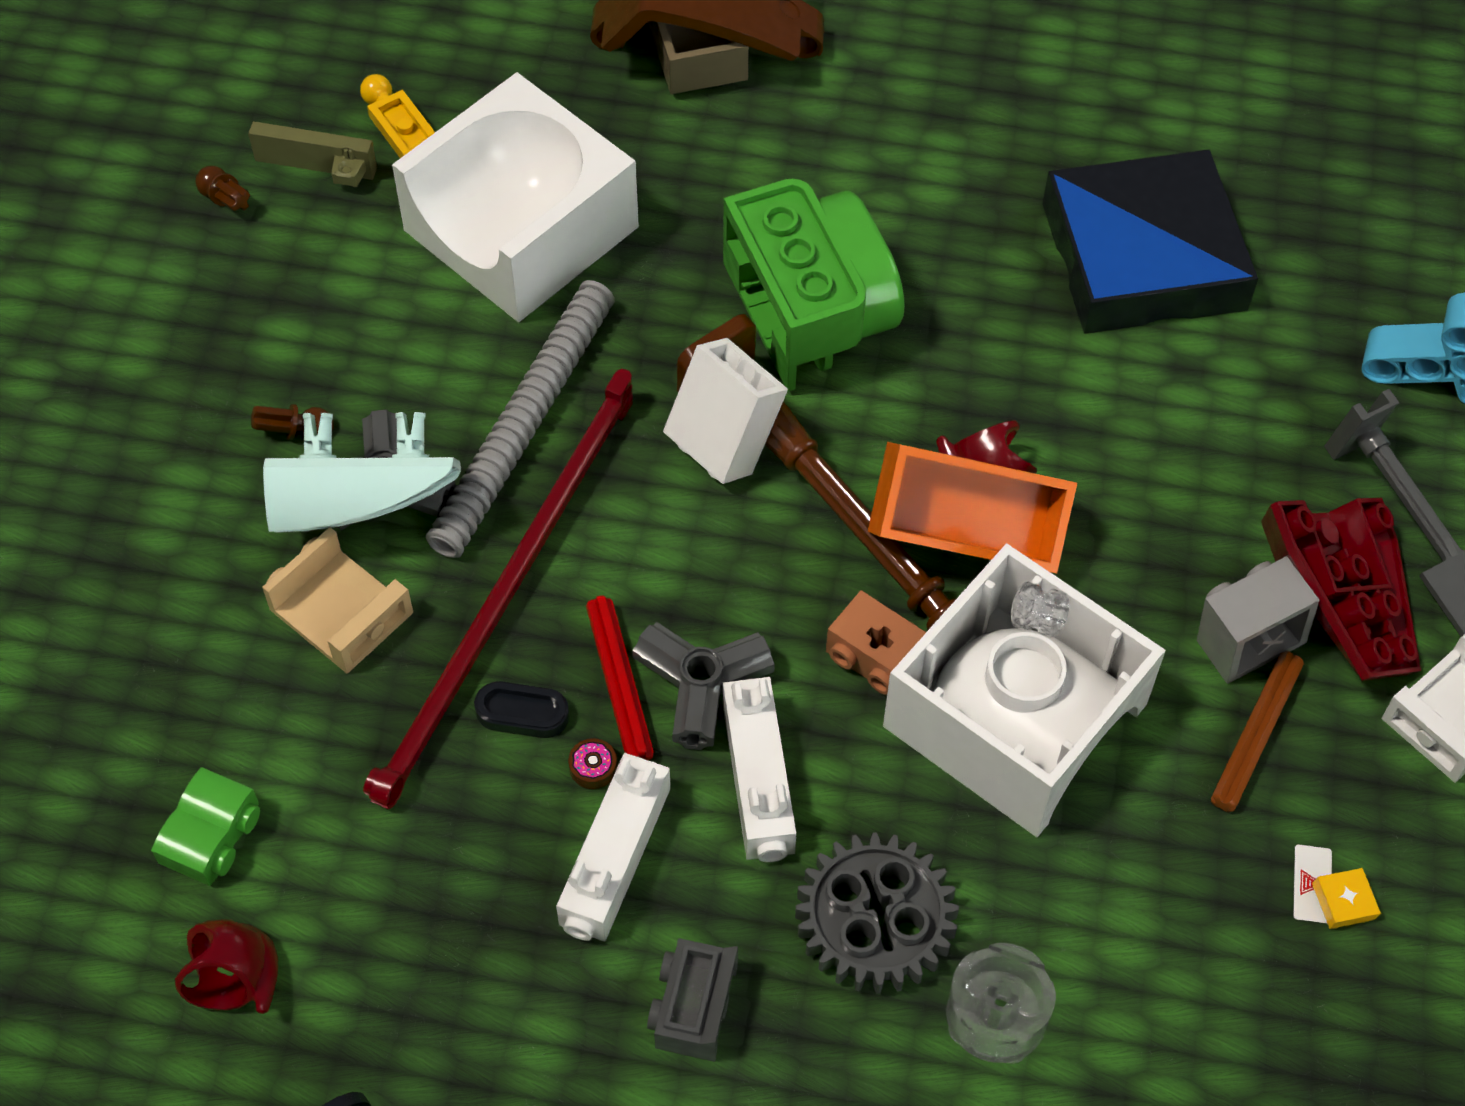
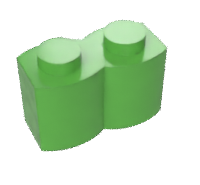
[151,767,260,886]

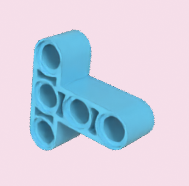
[1361,292,1465,404]

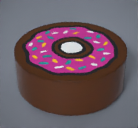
[568,738,617,789]

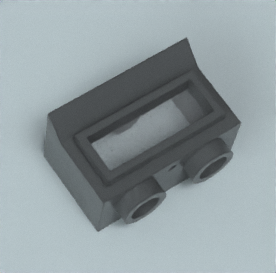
[647,938,738,1062]

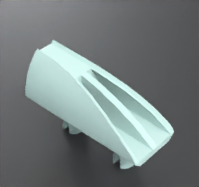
[263,412,461,533]

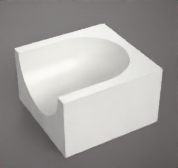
[392,72,639,323]
[883,543,1166,837]

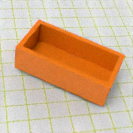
[868,442,1077,574]

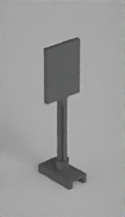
[1324,389,1465,637]

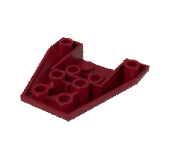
[1261,498,1421,681]

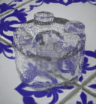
[946,943,1056,1064]

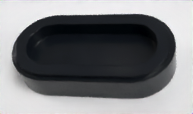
[474,681,569,738]

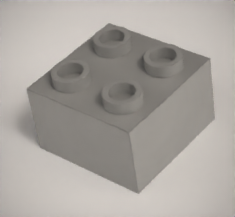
[1196,556,1320,684]

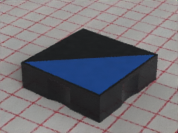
[1042,149,1258,334]

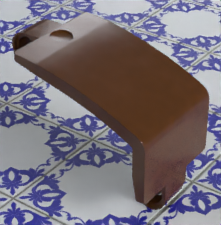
[590,0,824,61]

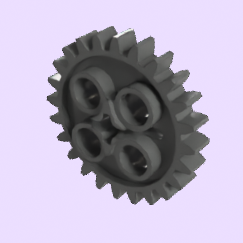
[795,832,959,994]

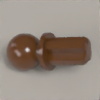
[195,165,250,211]
[251,404,334,440]

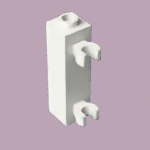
[723,677,796,862]
[556,753,670,942]

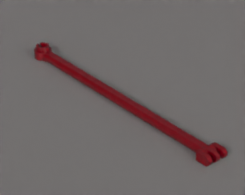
[363,369,633,810]

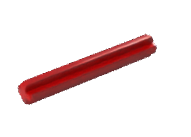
[586,595,654,760]

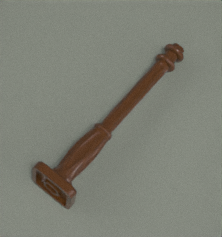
[677,314,957,631]

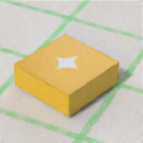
[1312,868,1381,929]

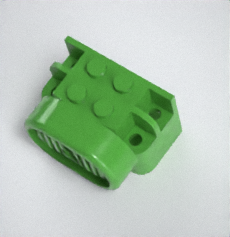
[723,178,905,391]

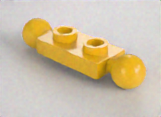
[360,74,435,158]

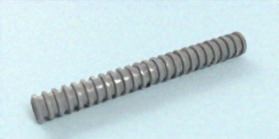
[426,280,615,558]

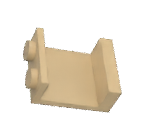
[262,527,413,674]

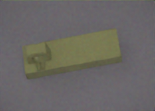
[248,121,377,187]

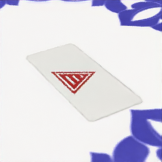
[1294,845,1332,923]

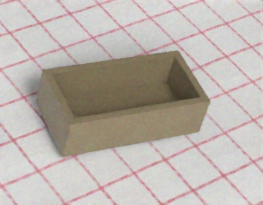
[647,21,749,94]

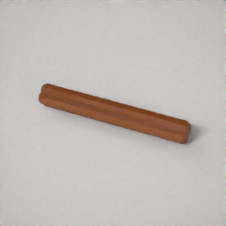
[1211,651,1304,812]

